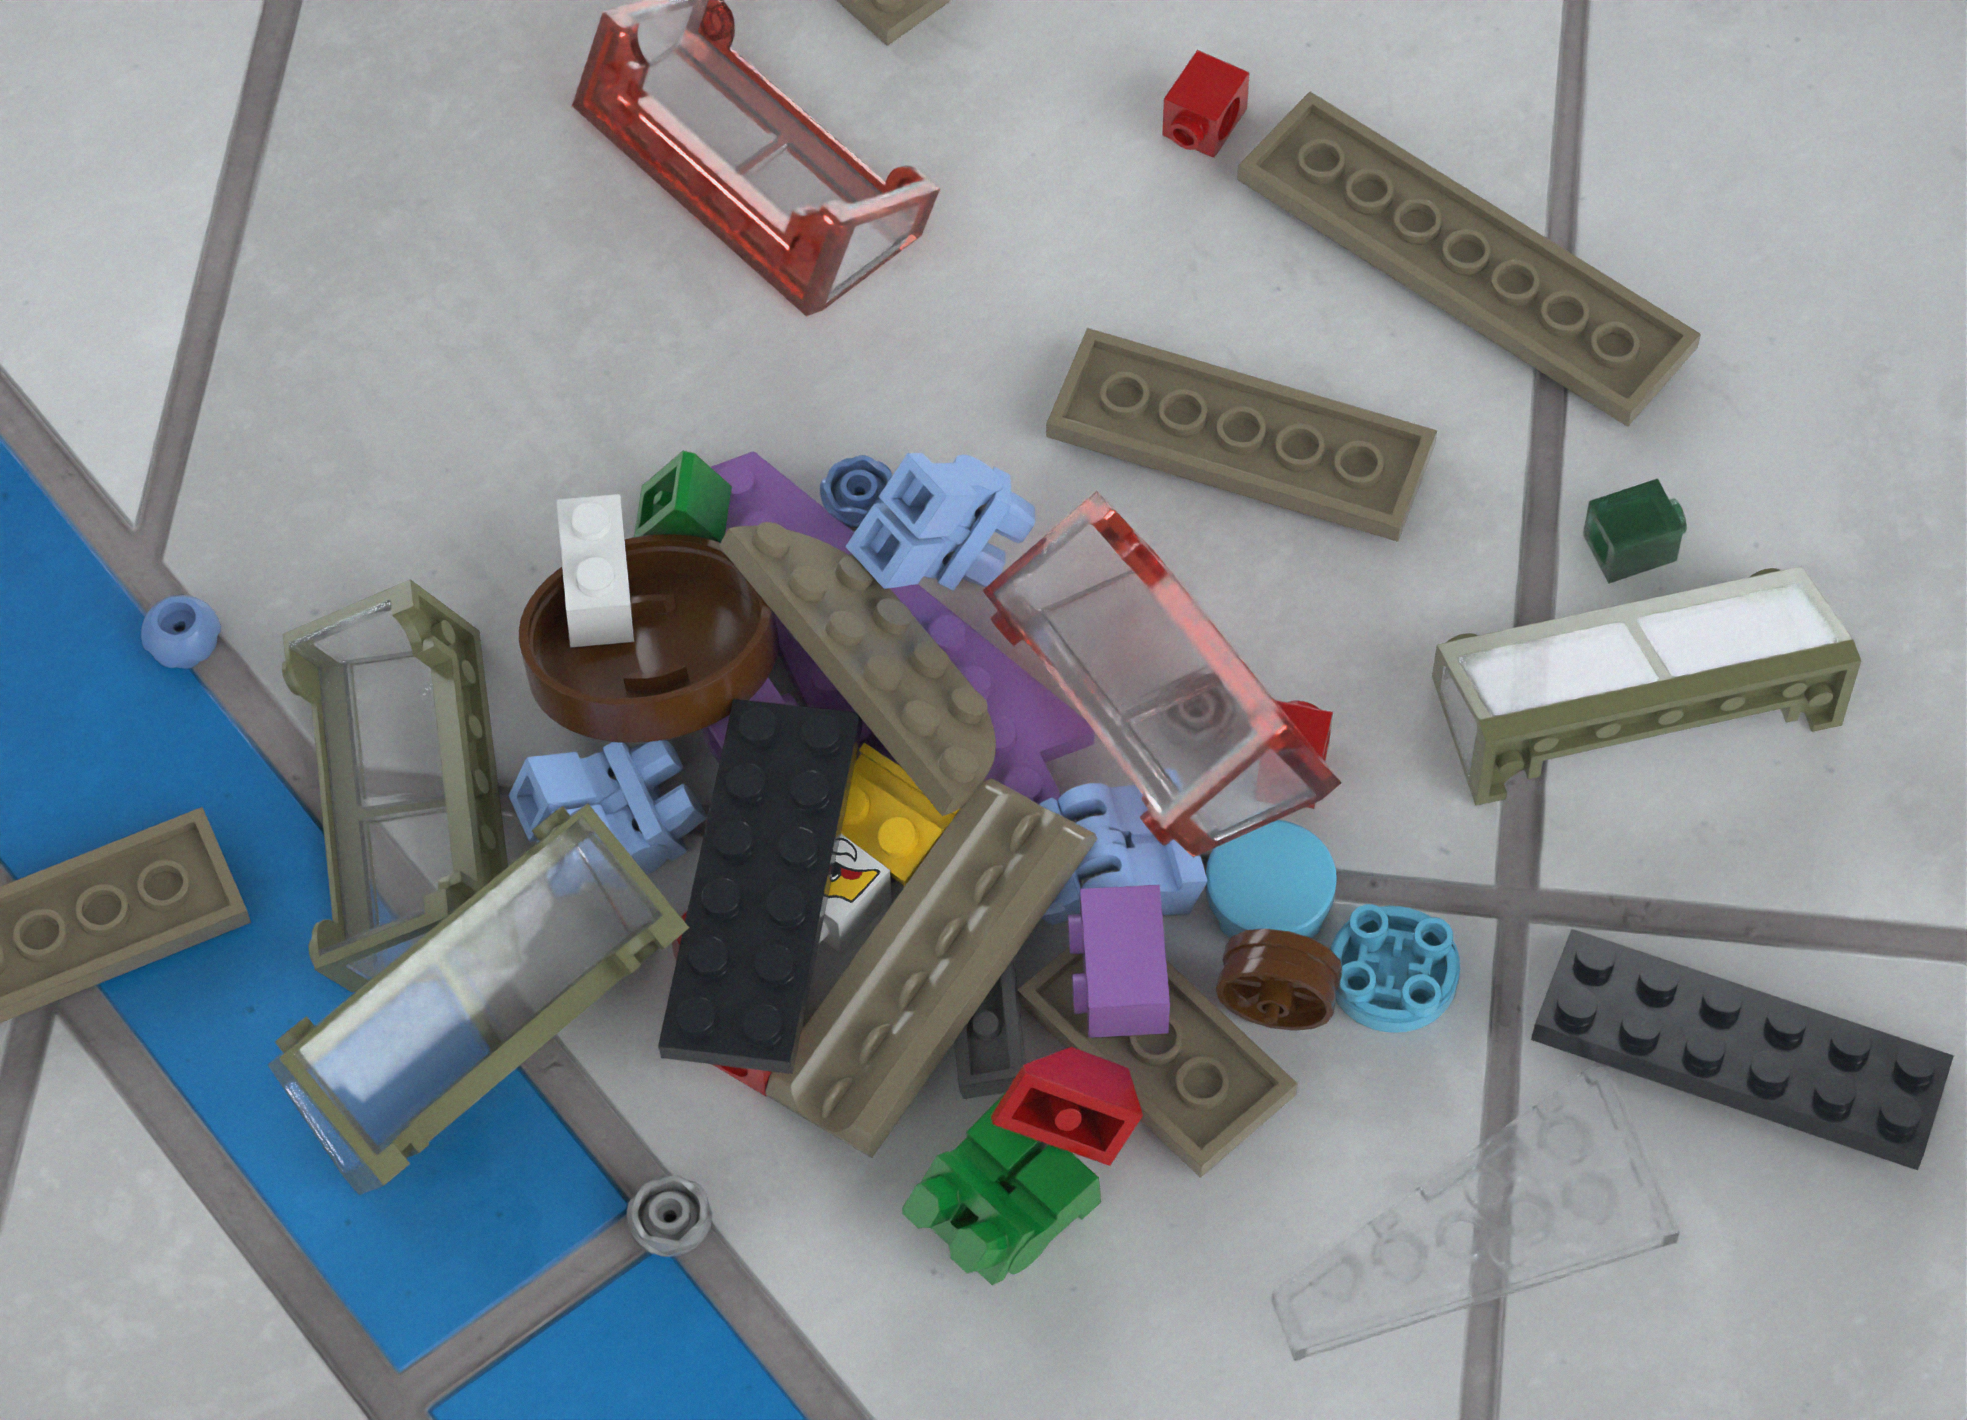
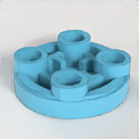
[1205,819,1337,938]
[1330,904,1460,1033]

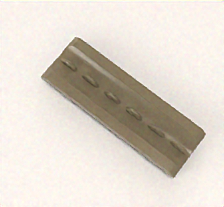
[766,778,1098,1158]

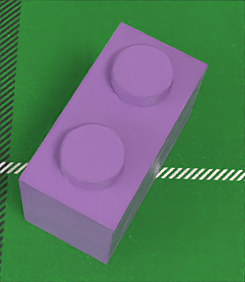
[1068,885,1170,1038]

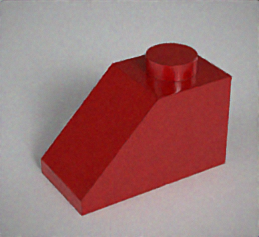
[991,1047,1143,1166]

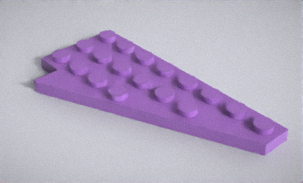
[711,451,1094,883]

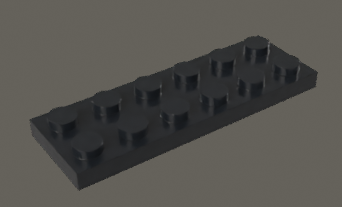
[658,699,863,1074]
[1531,929,1954,1170]

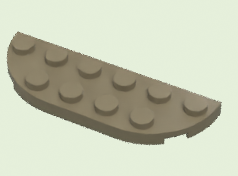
[719,522,996,816]

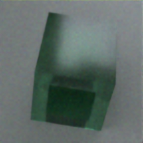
[1583,478,1687,584]

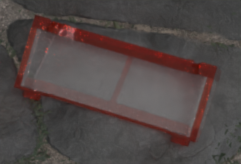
[572,0,940,317]
[982,491,1342,858]

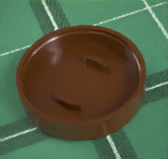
[519,534,779,743]

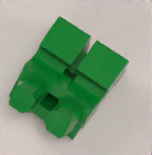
[902,1093,1101,1285]

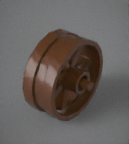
[1216,929,1343,1031]

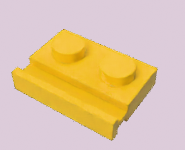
[841,743,961,886]

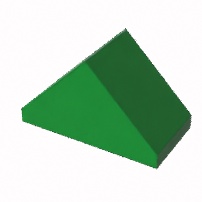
[634,450,732,543]

